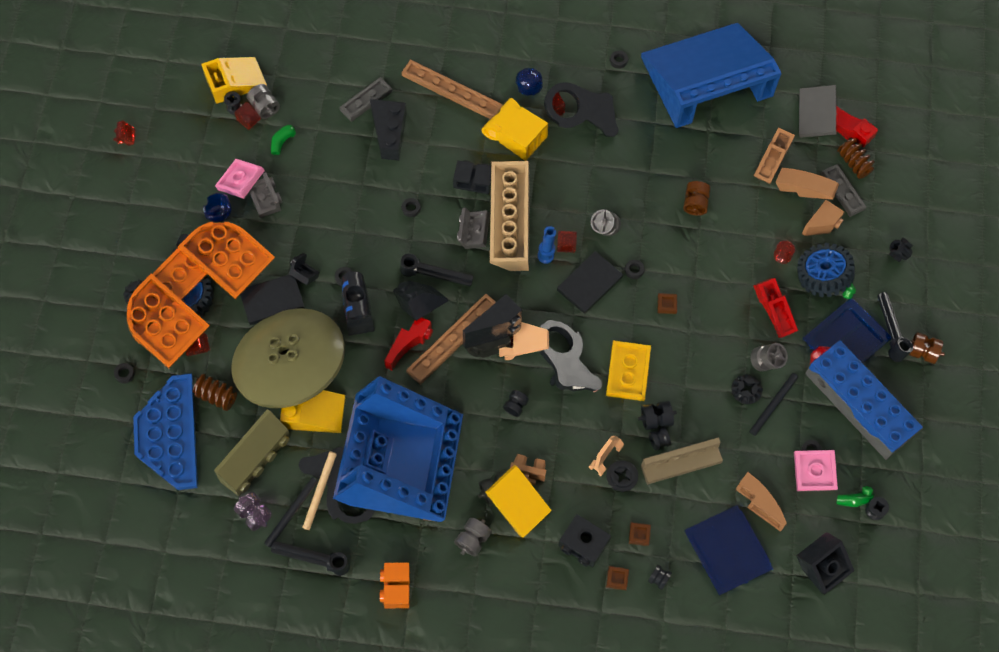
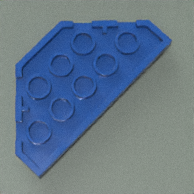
[133,374,198,490]

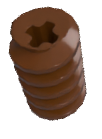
[837,138,875,179]
[193,373,237,411]

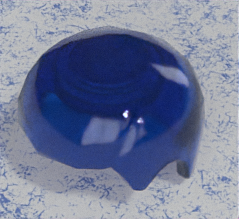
[516,68,543,96]
[203,193,232,222]

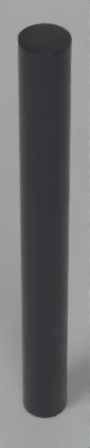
[749,373,798,436]
[264,477,319,548]

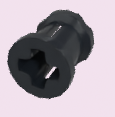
[224,91,243,115]

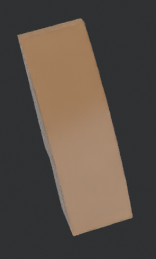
[776,168,839,200]
[736,472,787,532]

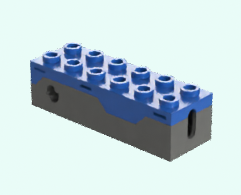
[805,340,923,460]

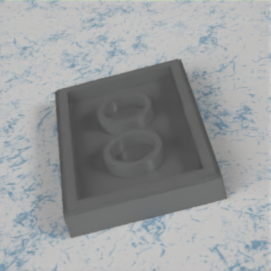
[799,85,837,138]

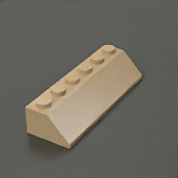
[490,161,529,271]

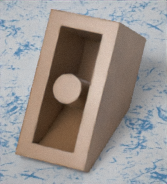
[802,200,844,236]

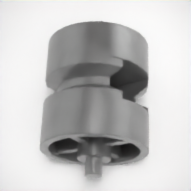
[247,84,280,119]
[591,209,621,236]
[751,343,788,371]
[454,518,492,556]

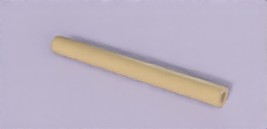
[302,451,337,530]

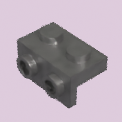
[249,172,282,218]
[457,208,490,249]

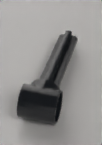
[400,253,473,286]
[877,292,913,362]
[271,541,350,576]

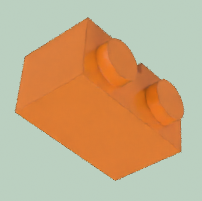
[380,563,410,609]

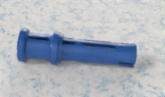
[537,226,556,264]

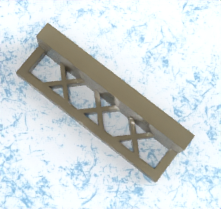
[641,437,723,485]

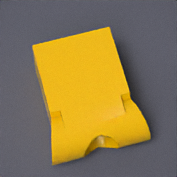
[482,98,548,161]

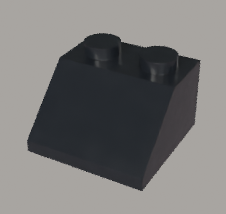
[393,281,448,321]
[796,532,854,595]

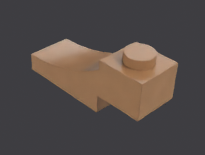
[754,128,795,184]

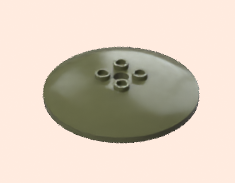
[232,309,345,408]

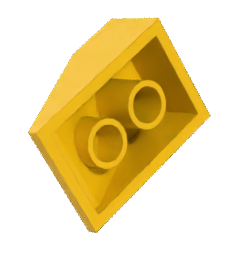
[280,390,345,433]

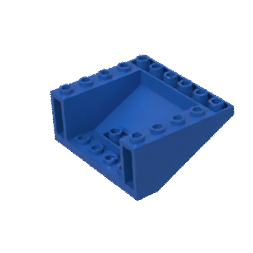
[641,23,781,128]
[333,376,463,522]

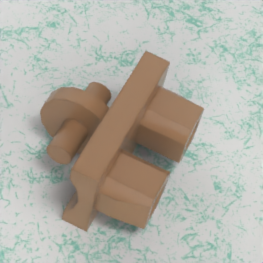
[510,454,547,485]

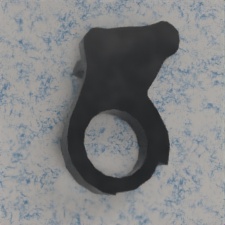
[544,82,619,137]

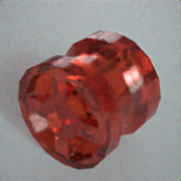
[774,241,795,264]

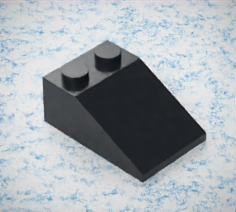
[463,294,522,349]

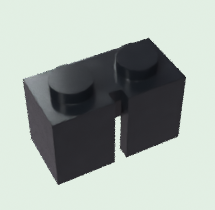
[453,160,492,194]

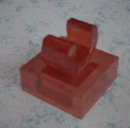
[113,120,135,146]

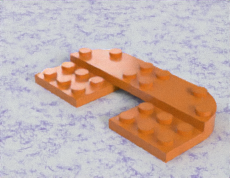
[127,222,275,369]

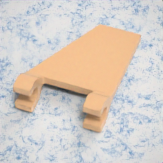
[499,322,549,360]
[589,436,624,476]

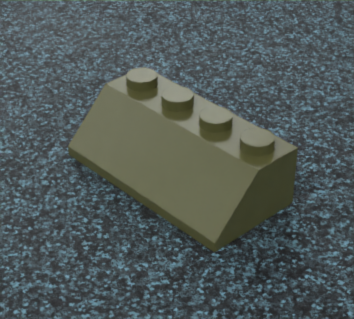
[214,409,290,496]

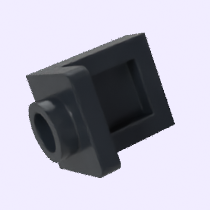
[289,253,320,285]

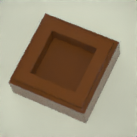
[657,293,677,314]
[628,522,651,546]
[606,566,629,590]

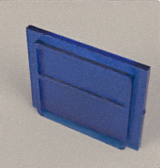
[803,298,891,363]
[684,505,773,596]

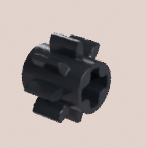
[889,237,913,262]

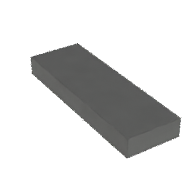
[339,77,392,122]
[821,164,866,217]

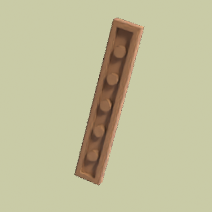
[401,59,503,119]
[406,294,496,385]

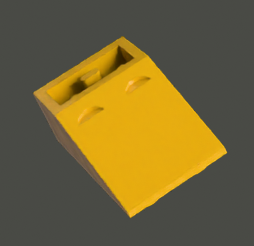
[201,57,267,104]

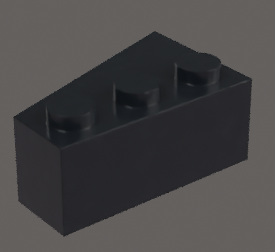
[370,99,407,161]

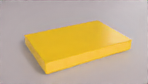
[606,340,651,401]
[485,465,552,538]

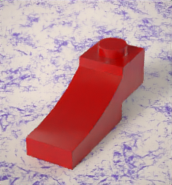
[837,106,878,148]
[753,278,798,338]
[384,317,433,371]

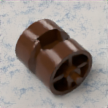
[683,181,711,215]
[909,332,945,364]

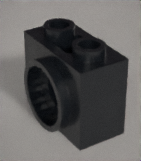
[558,514,611,568]

